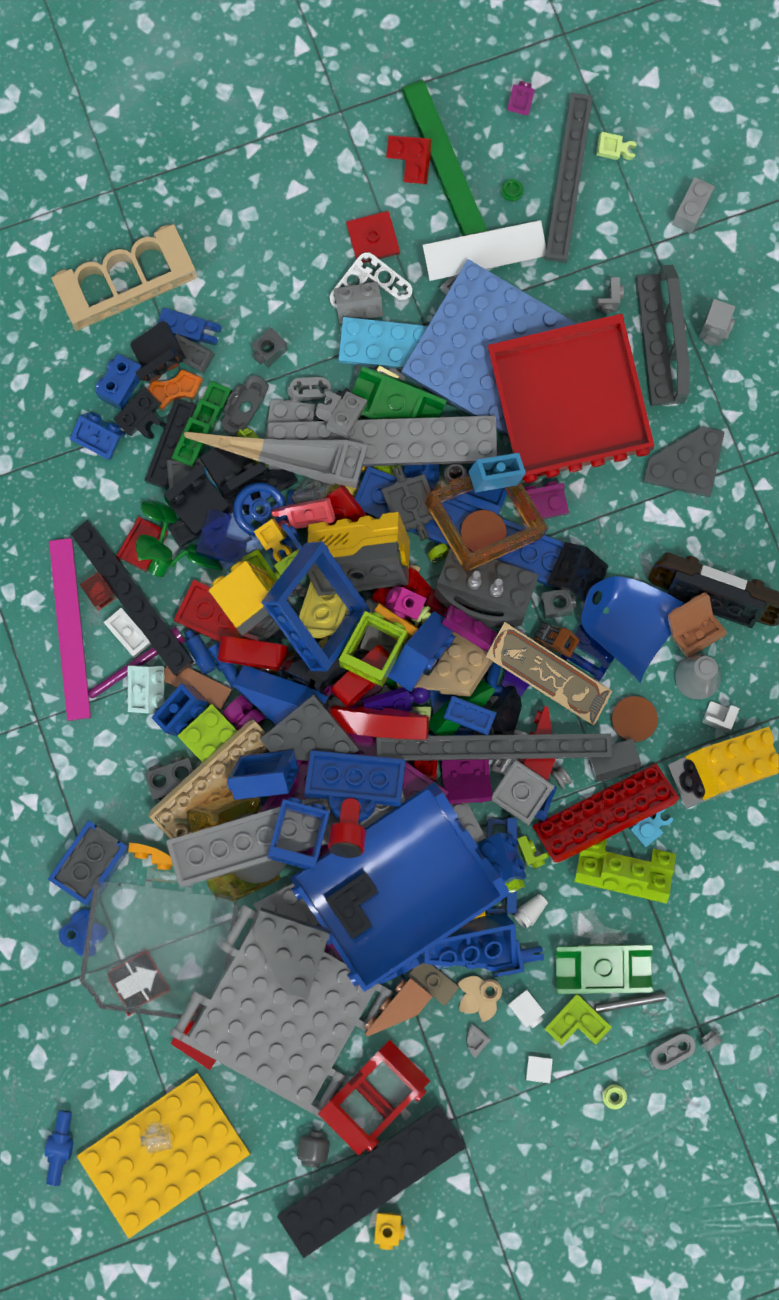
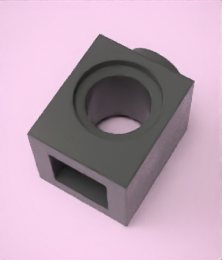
[251,328,288,368]
[541,589,576,620]

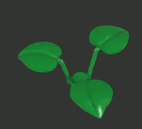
[136,500,223,577]

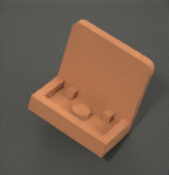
[668,592,727,658]

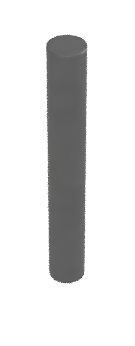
[594,992,667,1013]

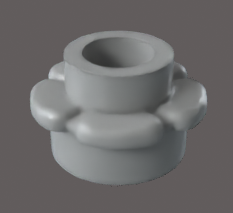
[701,1031,723,1052]

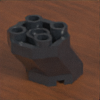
[278,636,361,694]

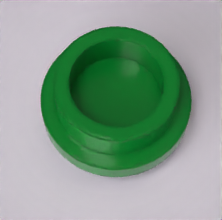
[501,179,523,202]

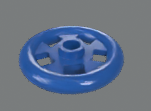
[233,482,287,536]

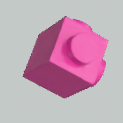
[385,586,426,620]

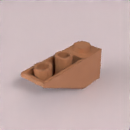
[365,978,433,1037]

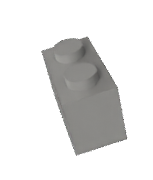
[672,177,715,234]

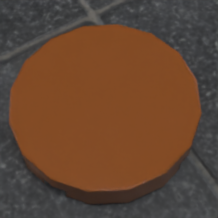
[460,510,507,556]
[611,696,658,743]

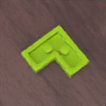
[544,994,612,1046]

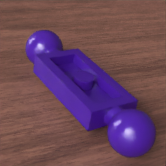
[349,687,430,712]

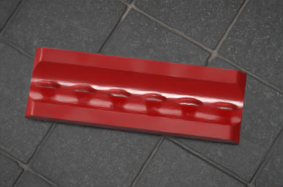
[533,763,679,863]

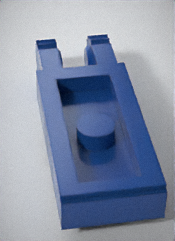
[158,308,222,345]

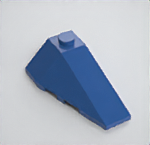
[423,912,517,972]

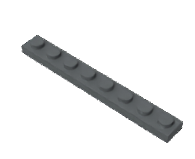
[545,92,593,263]

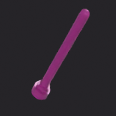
[88,626,185,698]

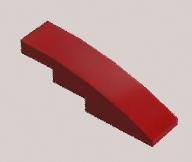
[330,705,429,740]

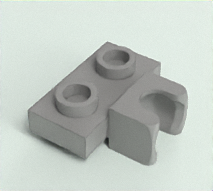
[316,391,367,438]

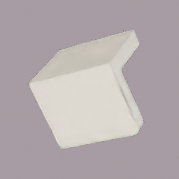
[702,701,740,733]

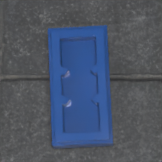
[444,696,496,736]

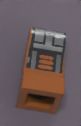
[533,622,580,658]

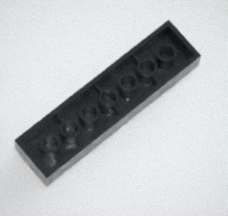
[277,1105,466,1259]

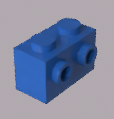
[95,354,142,410]
[151,683,208,737]

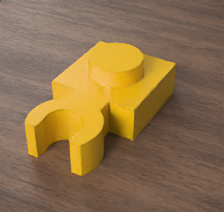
[253,518,292,562]

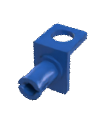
[493,940,544,978]

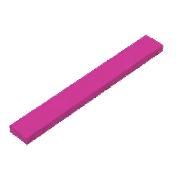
[49,538,91,721]

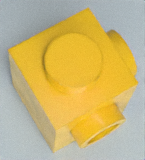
[374,1211,405,1250]

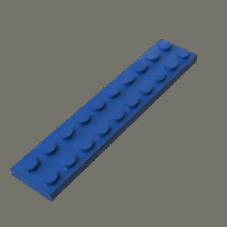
[355,466,564,590]

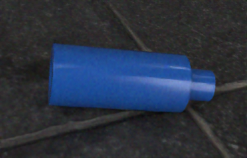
[184,630,217,675]

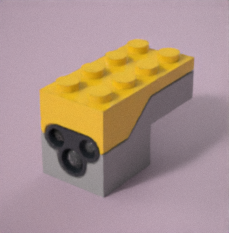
[668,727,779,809]

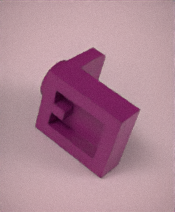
[507,81,536,116]

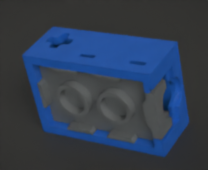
[48,820,129,908]

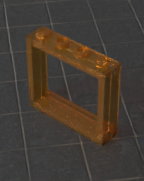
[425,475,549,572]

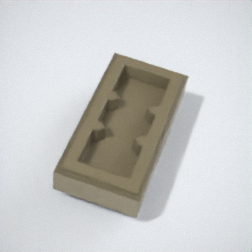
[408,963,460,1006]

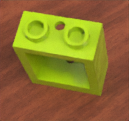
[339,611,408,687]

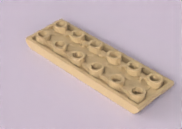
[148,720,270,839]

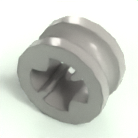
[551,766,572,789]

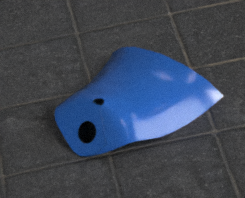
[581,576,685,684]

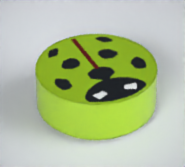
[427,543,450,564]

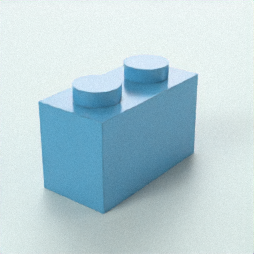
[469,453,526,493]

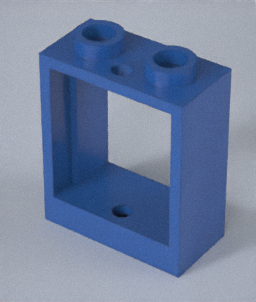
[227,750,299,800]
[267,797,330,871]

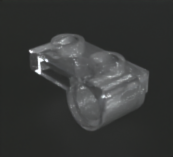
[140,1122,173,1154]

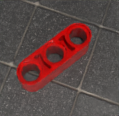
[217,636,288,670]
[331,645,390,708]

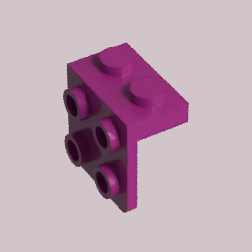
[442,760,492,804]

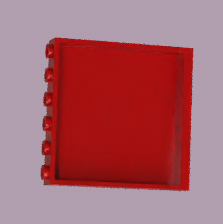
[488,313,655,483]

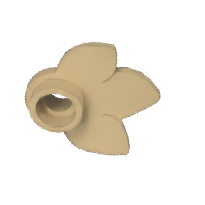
[458,976,502,1022]

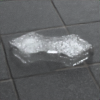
[570,909,623,944]

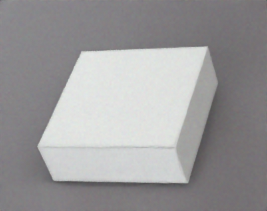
[526,1056,553,1083]

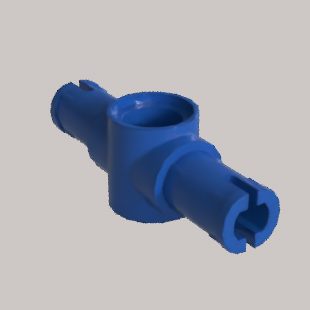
[45,1110,74,1186]

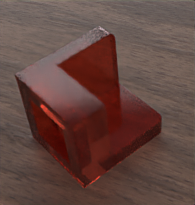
[79,573,117,611]

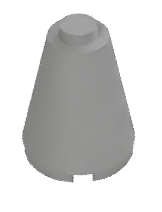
[675,654,722,699]

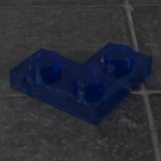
[195,509,247,565]

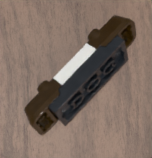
[648,552,779,628]

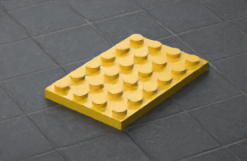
[77,1073,251,1239]

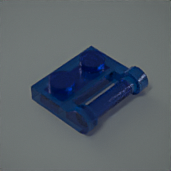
[560,623,615,682]

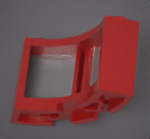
[318,1040,430,1156]

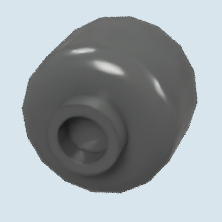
[297,1130,330,1168]

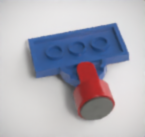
[304,750,406,858]

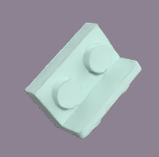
[128,665,165,714]

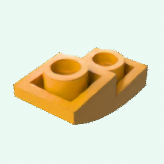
[128,843,173,870]

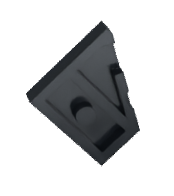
[489,686,522,735]

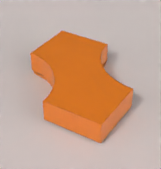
[148,369,203,411]

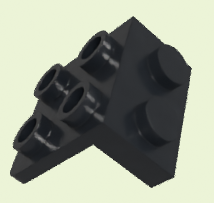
[131,321,187,383]

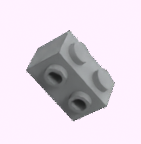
[699,299,736,346]

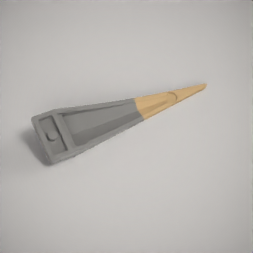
[184,432,368,488]

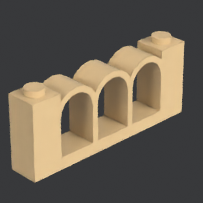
[51,224,198,331]

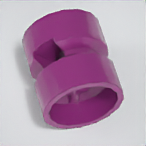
[222,695,266,731]

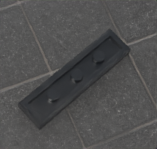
[145,398,197,489]

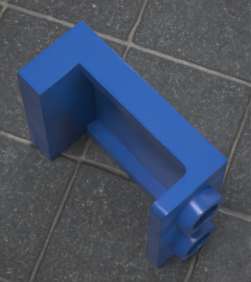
[455,463,510,516]

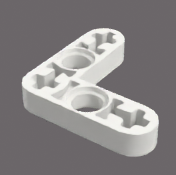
[330,253,412,309]

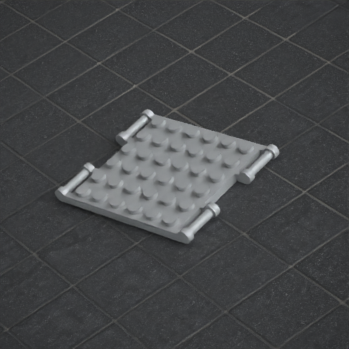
[169,905,394,1119]

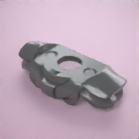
[222,375,269,437]

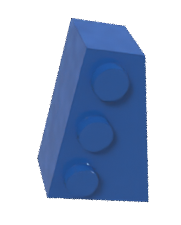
[388,611,456,692]

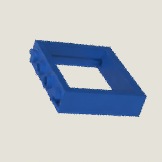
[261,542,371,671]

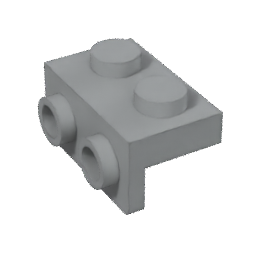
[334,282,383,324]

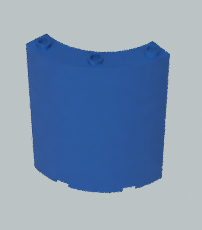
[290,782,511,992]

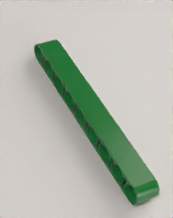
[402,79,487,237]

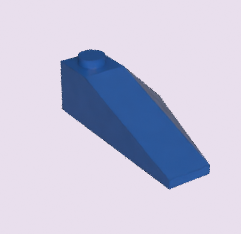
[233,665,328,725]

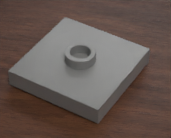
[491,760,555,825]

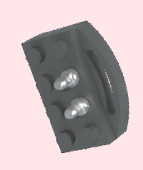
[434,545,539,628]

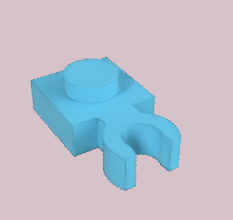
[630,809,673,848]

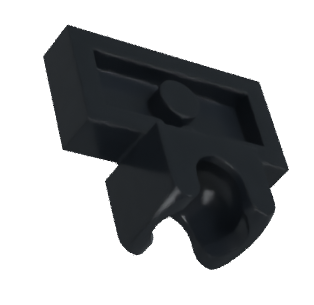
[114,387,166,440]

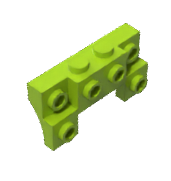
[574,839,676,904]

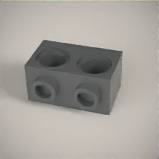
[144,756,194,802]

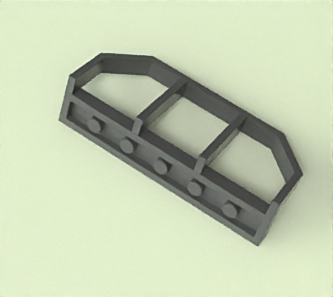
[636,265,690,406]

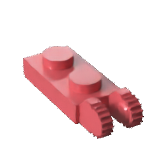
[271,498,336,529]

